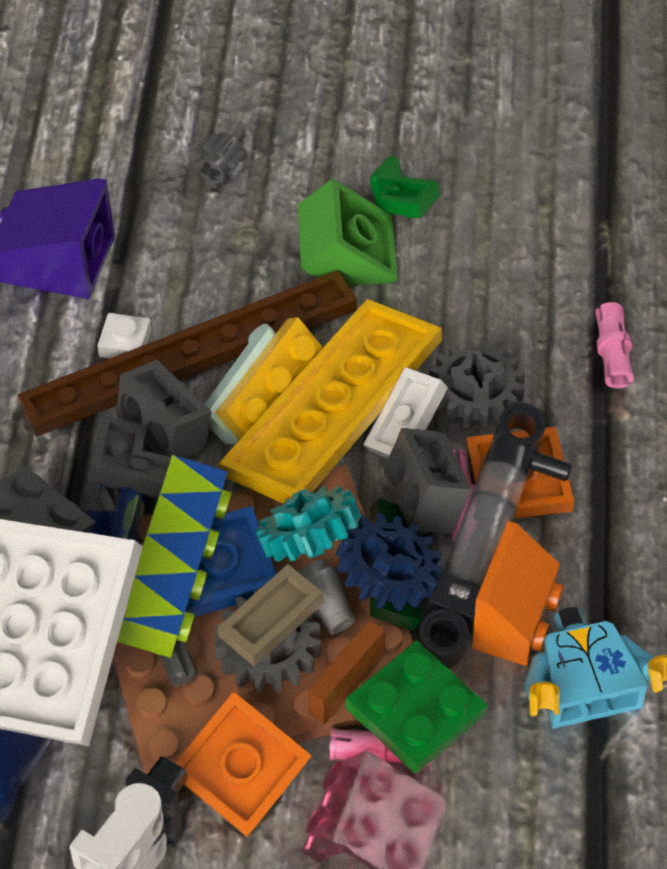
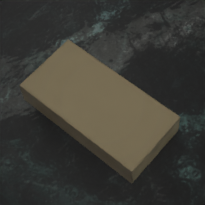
[218,564,324,667]

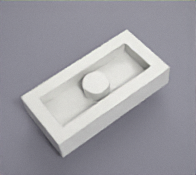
[363,367,448,459]

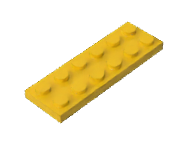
[219,299,442,504]

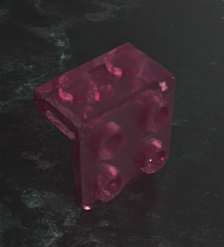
[302,750,446,869]

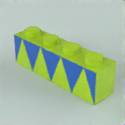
[117,455,232,658]

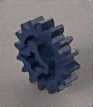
[336,513,443,611]

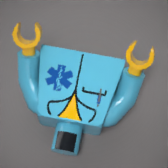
[524,607,667,729]

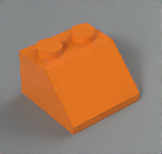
[472,521,565,666]

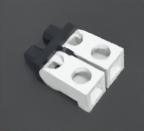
[69,756,190,869]

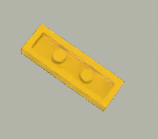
[215,317,323,440]

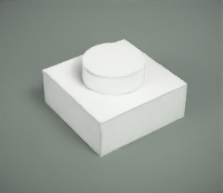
[97,313,152,358]

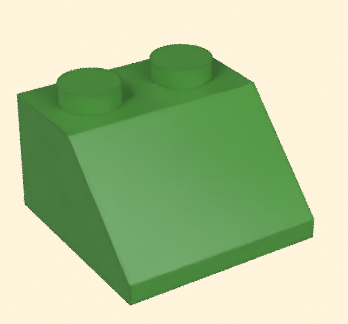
[298,178,398,286]

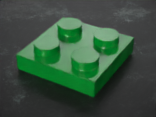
[345,640,488,774]

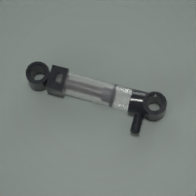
[418,402,572,669]

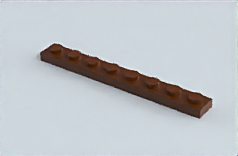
[17,270,357,437]

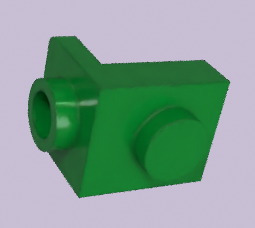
[370,156,440,218]

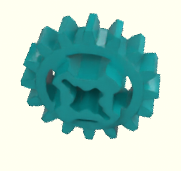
[255,486,362,562]

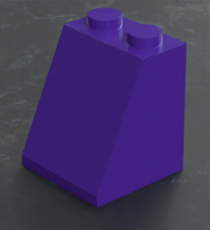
[0,178,115,299]

